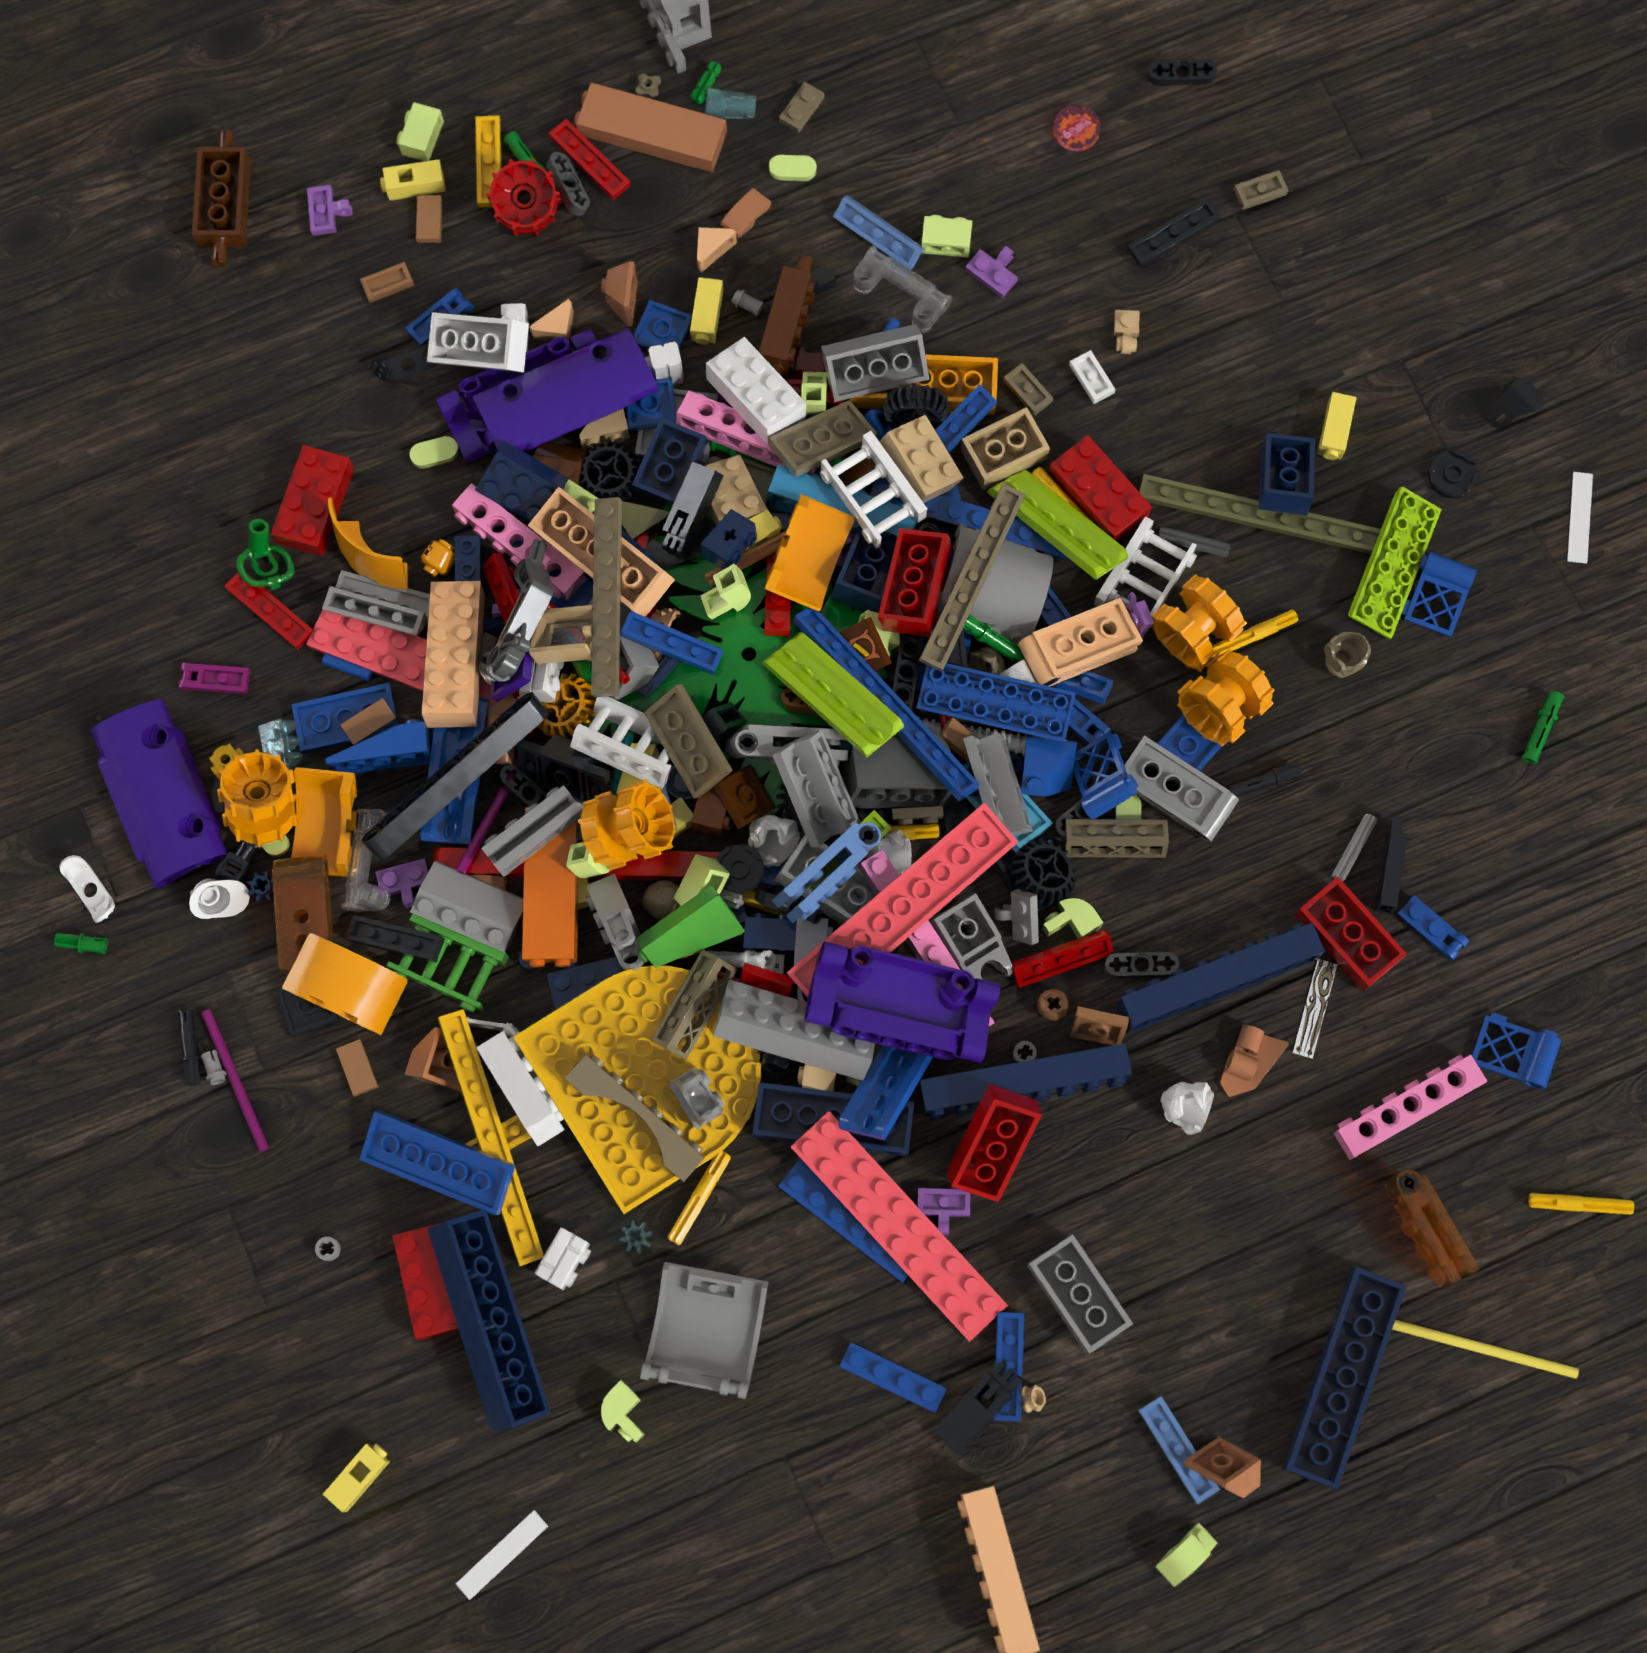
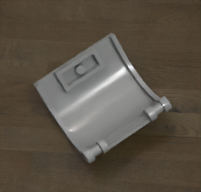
[936,522,1053,647]
[640,1262,768,1399]

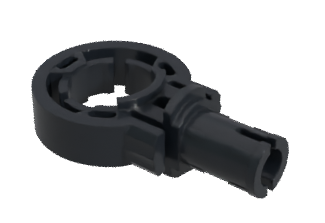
[754,883,823,925]

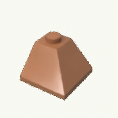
[601,261,638,327]
[405,1027,477,1092]
[1184,1437,1261,1498]

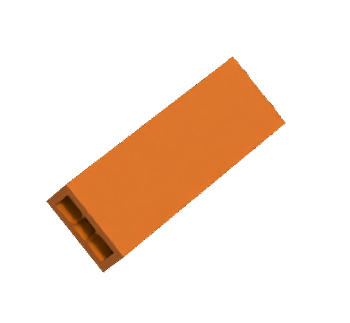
[522,807,580,967]

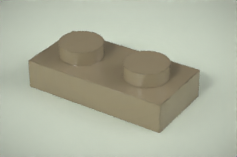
[779,82,824,134]
[1234,170,1288,210]
[1003,363,1053,416]
[892,806,943,825]

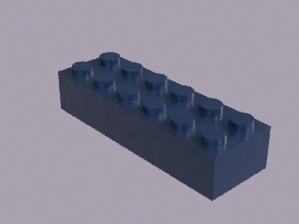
[752,1082,914,1157]

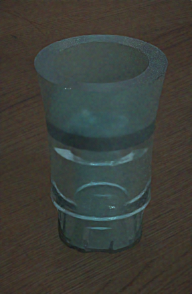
[705,86,756,119]

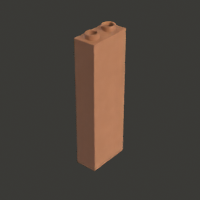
[574,83,727,173]

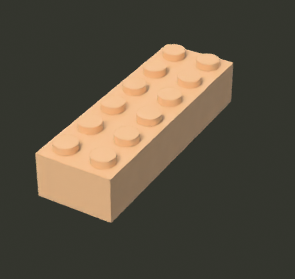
[528,487,675,617]
[422,581,485,728]
[957,1486,1040,1653]

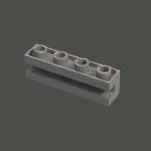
[481,785,583,877]

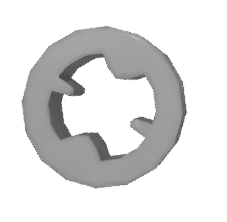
[1013,1041,1036,1063]
[315,1237,341,1261]

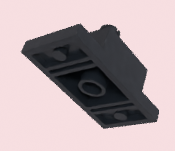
[517,734,611,804]

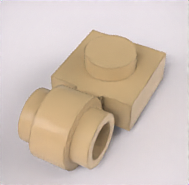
[1114,310,1139,354]

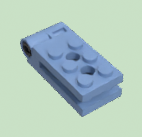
[772,822,881,923]

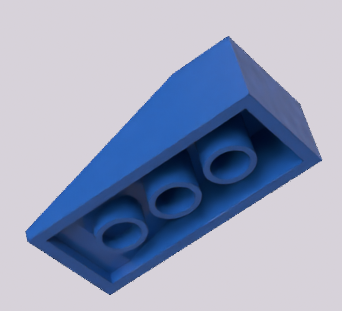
[326,719,432,774]

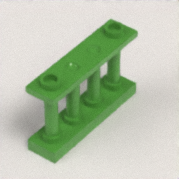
[387,914,509,1012]

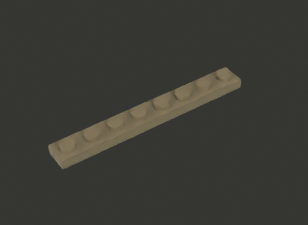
[919,483,1026,672]
[591,497,622,697]

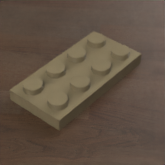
[768,400,877,478]
[644,684,733,799]

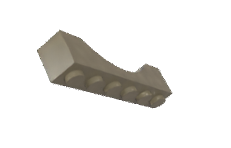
[565,1054,704,1182]

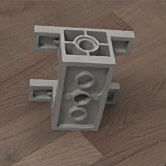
[640,0,712,74]

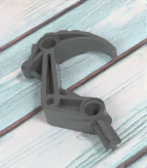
[479,539,554,682]

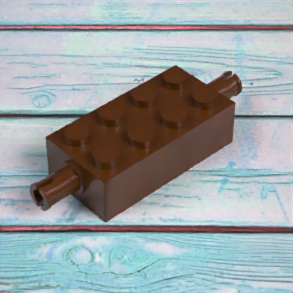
[192,130,251,268]
[759,255,815,379]

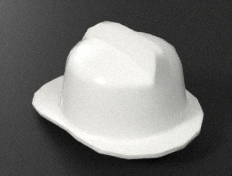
[189,879,250,919]

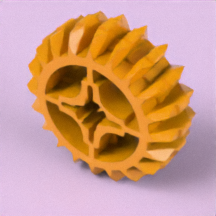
[537,673,597,739]

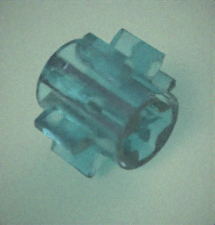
[620,1221,653,1254]

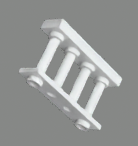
[820,431,927,549]
[1094,516,1197,628]
[570,697,671,789]

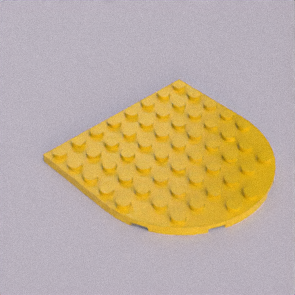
[514,965,761,1214]

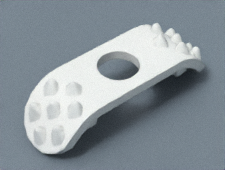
[59,855,115,923]
[467,1017,519,1046]

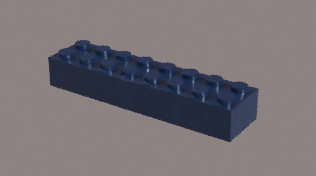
[1116,922,1325,1034]
[919,1043,1132,1120]
[427,1209,551,1434]
[1282,1266,1407,1490]

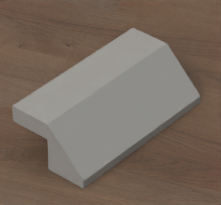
[322,570,430,636]
[772,729,860,848]
[963,733,1033,835]

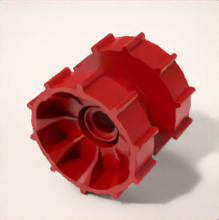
[486,158,561,237]

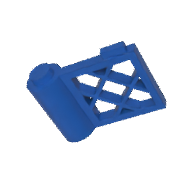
[1402,552,1477,638]
[1073,732,1138,819]
[1472,1012,1561,1090]

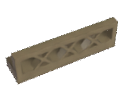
[1065,819,1169,858]
[651,949,737,1060]

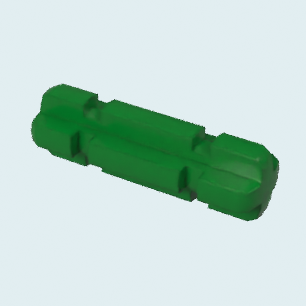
[691,61,721,105]

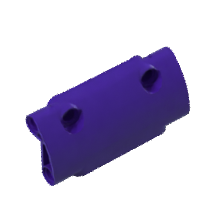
[472,328,659,451]
[435,329,603,464]
[91,699,227,888]
[804,941,1000,1063]

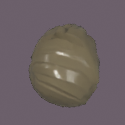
[1324,632,1371,678]
[967,647,1005,676]
[642,879,680,922]

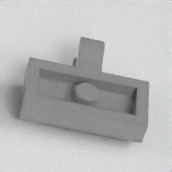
[995,889,1039,945]

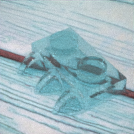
[258,719,303,769]

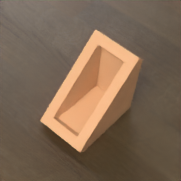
[697,228,737,272]
[530,299,574,342]

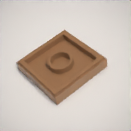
[1070,1007,1129,1046]

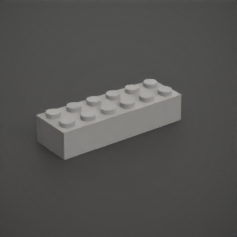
[713,979,875,1081]

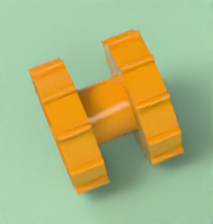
[1152,574,1247,672]
[1177,648,1275,747]
[217,749,297,847]
[578,779,677,870]

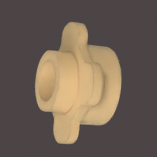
[1021,1385,1046,1413]

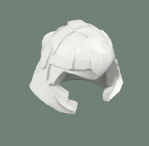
[748,814,801,868]
[861,830,912,875]
[1160,1082,1214,1135]

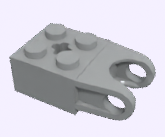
[586,874,644,971]
[928,893,1013,979]
[794,918,833,1002]
[667,1066,725,1129]

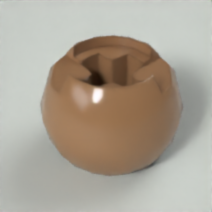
[1037,989,1070,1021]

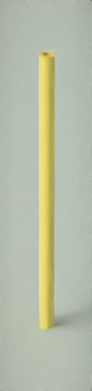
[1392,1320,1579,1379]

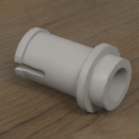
[732,290,764,316]
[201,1050,227,1085]

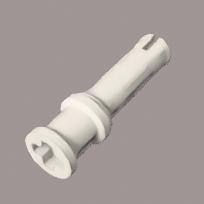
[707,949,776,971]

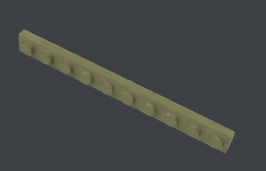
[1139,474,1381,554]

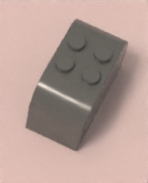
[841,733,952,808]

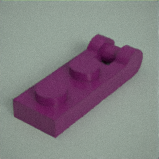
[178,663,250,694]

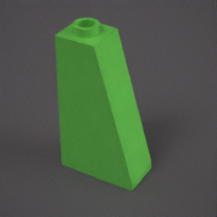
[636,884,745,968]

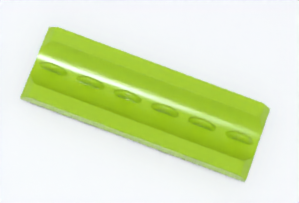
[987,470,1128,580]
[1349,486,1442,640]
[762,632,904,758]

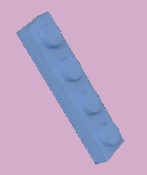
[833,195,924,270]
[1138,1396,1220,1504]

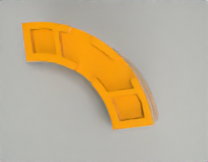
[764,494,855,611]
[328,497,408,589]
[290,767,357,877]
[282,933,408,1035]

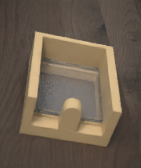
[529,605,593,666]

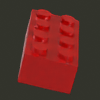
[1048,435,1152,542]
[271,445,354,557]
[878,528,952,637]
[1295,877,1407,992]
[947,1084,1042,1202]
[393,1223,459,1341]

